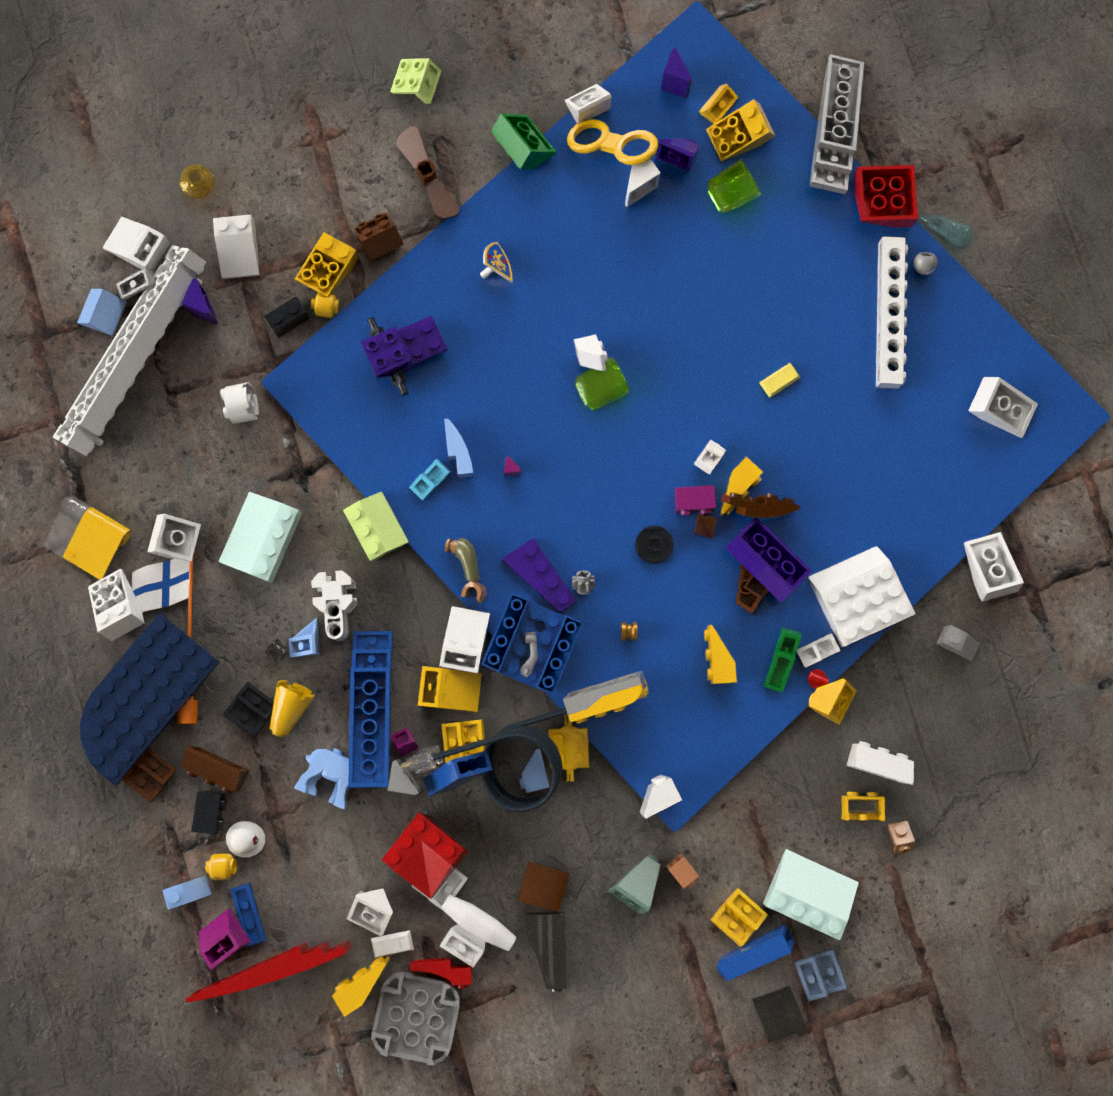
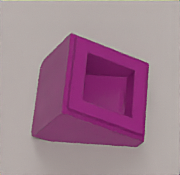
[391,727,418,756]

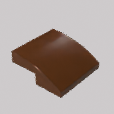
[122,748,177,803]
[518,861,570,912]

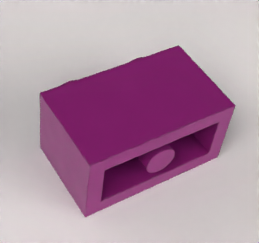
[674,485,716,516]

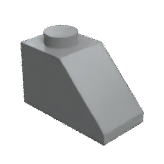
[936,625,980,661]

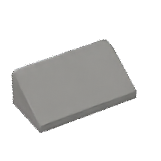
[116,267,154,301]

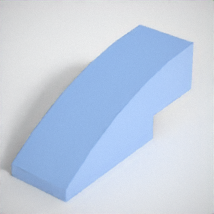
[444,419,474,478]

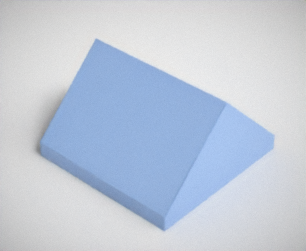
[77,289,127,336]

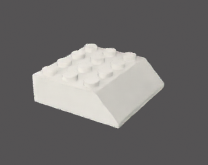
[807,546,915,647]

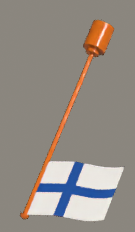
[132,550,198,724]

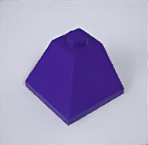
[655,138,700,172]

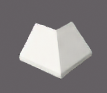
[347,889,393,936]

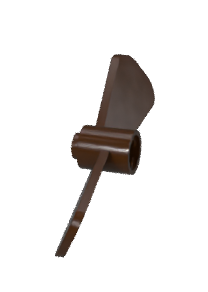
[396,126,460,219]

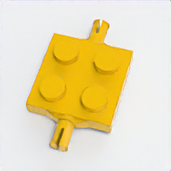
[548,714,590,782]

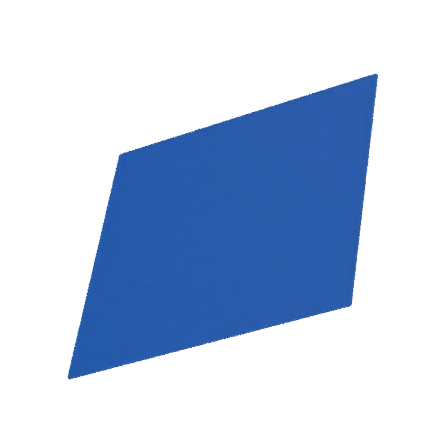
[261,1,1110,832]

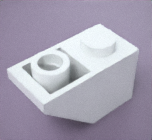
[574,334,608,371]

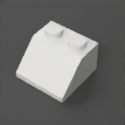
[625,159,660,207]
[148,514,201,561]

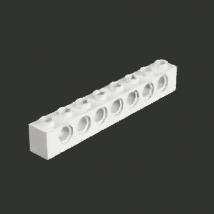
[876,237,908,389]

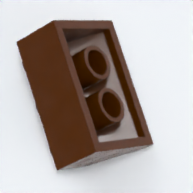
[181,746,249,794]

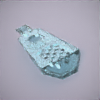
[920,212,972,248]

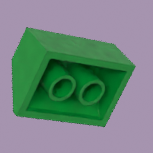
[491,114,557,170]

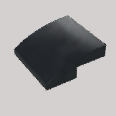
[223,682,274,738]

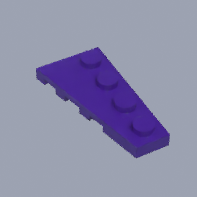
[501,538,576,613]

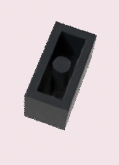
[264,296,310,338]
[191,791,227,835]

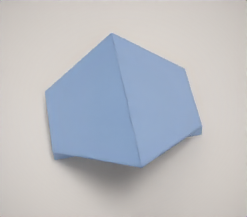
[289,617,320,658]

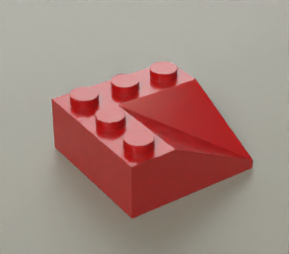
[853,165,918,228]
[382,812,469,899]

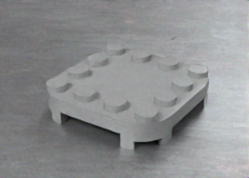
[371,972,460,1065]

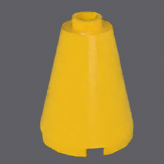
[270,680,315,737]

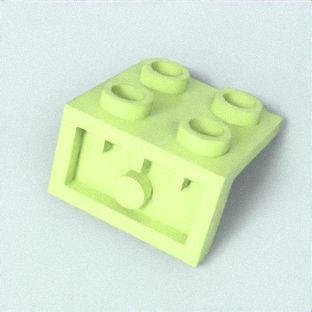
[391,58,442,104]

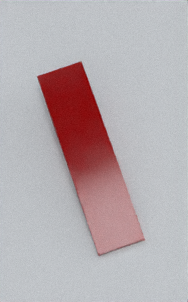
[185,940,352,1003]

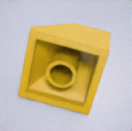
[808,679,857,725]

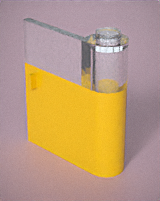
[43,495,132,580]

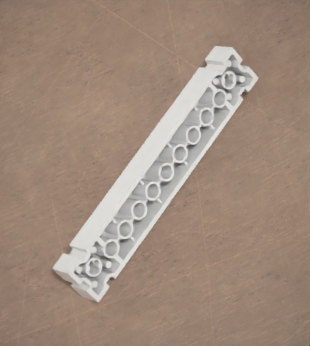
[53,245,206,456]

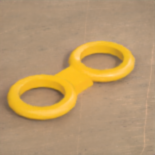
[567,119,658,165]

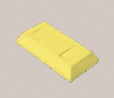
[759,363,801,398]

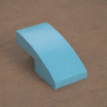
[409,459,451,500]

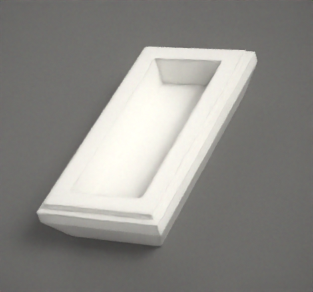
[371,930,414,958]

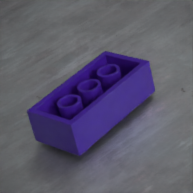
[725,518,812,602]

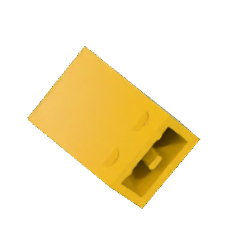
[706,99,776,162]
[295,232,359,298]
[418,666,482,712]
[332,956,390,1017]

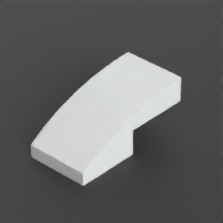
[797,633,841,668]

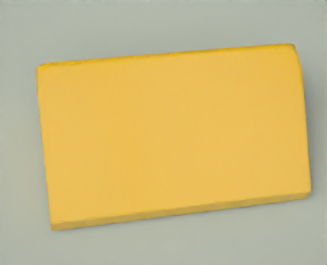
[699,84,739,124]

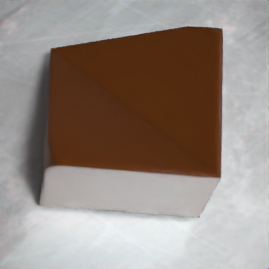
[693,514,717,538]

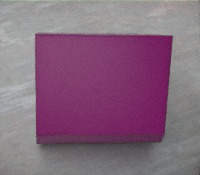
[504,457,521,477]

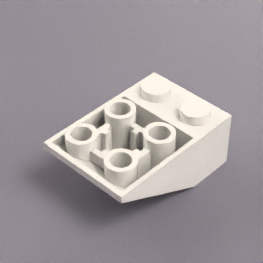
[103,217,170,271]
[88,569,144,641]
[439,606,490,673]

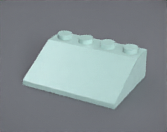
[219,492,302,583]
[763,849,859,940]

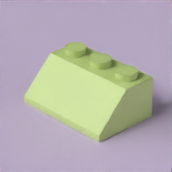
[343,492,409,561]

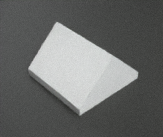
[565,84,612,124]

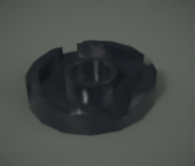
[635,525,674,564]

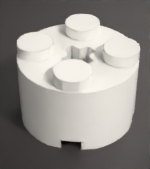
[220,382,259,424]

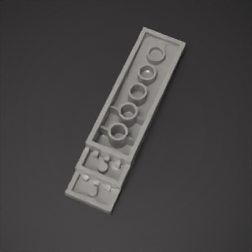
[810,54,864,194]

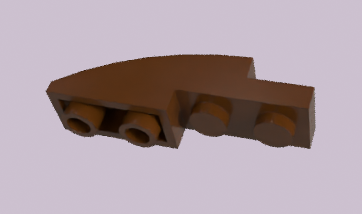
[721,492,800,518]

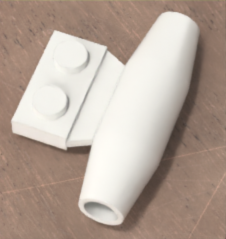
[440,894,516,968]

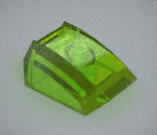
[708,160,762,213]
[575,357,629,410]

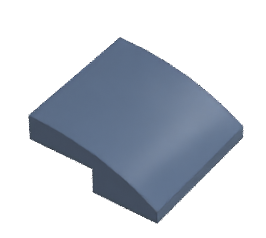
[795,948,848,1002]

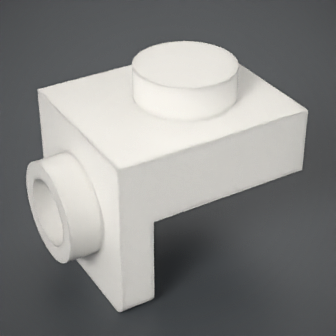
[694,440,726,475]

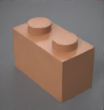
[665,854,699,889]

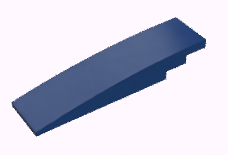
[348,631,393,788]

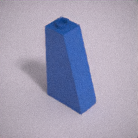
[423,751,493,797]
[717,923,795,981]

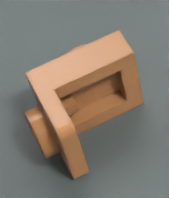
[888,821,915,854]

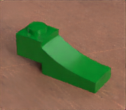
[764,627,802,693]

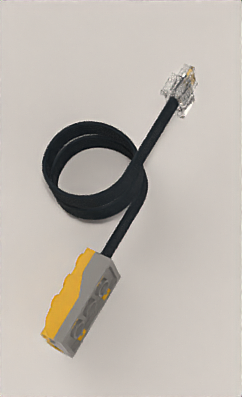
[401,671,649,812]

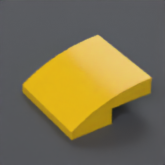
[441,719,486,763]
[710,888,768,947]

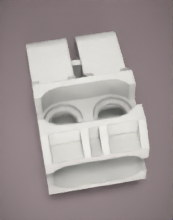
[311,571,357,642]

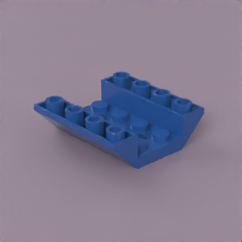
[481,593,584,695]

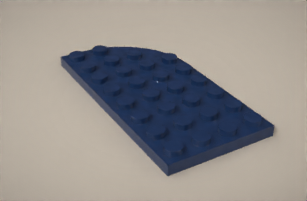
[80,612,220,786]

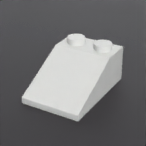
[213,214,260,280]
[969,377,1038,438]
[964,532,1024,602]

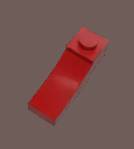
[410,958,472,989]

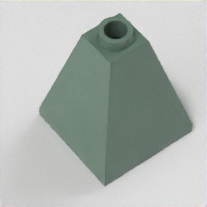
[608,854,660,914]

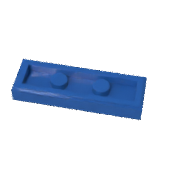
[230,882,267,947]

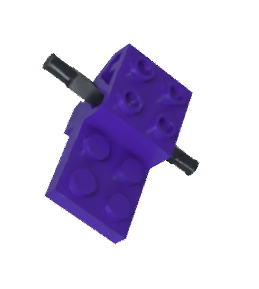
[361,315,448,396]

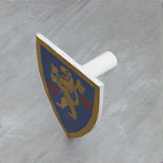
[480,242,513,283]

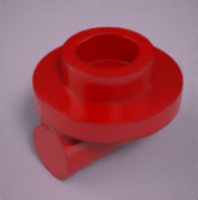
[807,669,829,689]

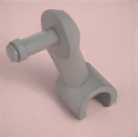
[521,632,538,677]

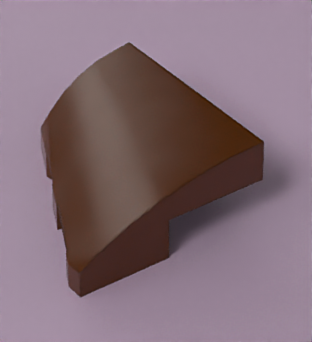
[736,564,770,616]

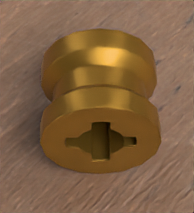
[621,622,638,641]

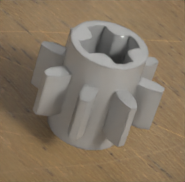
[572,571,595,595]

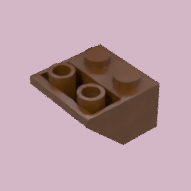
[353,213,404,261]

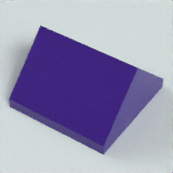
[661,48,692,98]
[181,278,218,325]

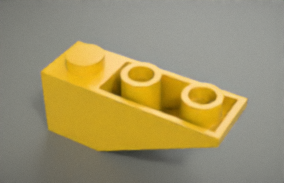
[720,456,763,516]
[704,625,737,684]

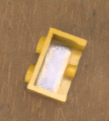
[841,792,885,821]

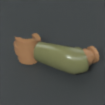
[445,538,487,604]

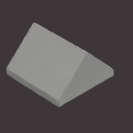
[388,759,422,795]

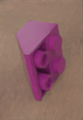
[199,908,251,970]

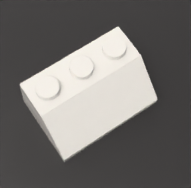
[847,741,914,785]
[640,775,682,819]

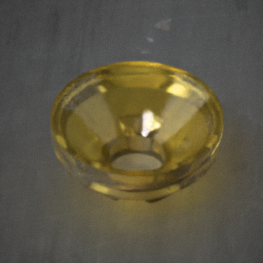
[179,164,214,198]

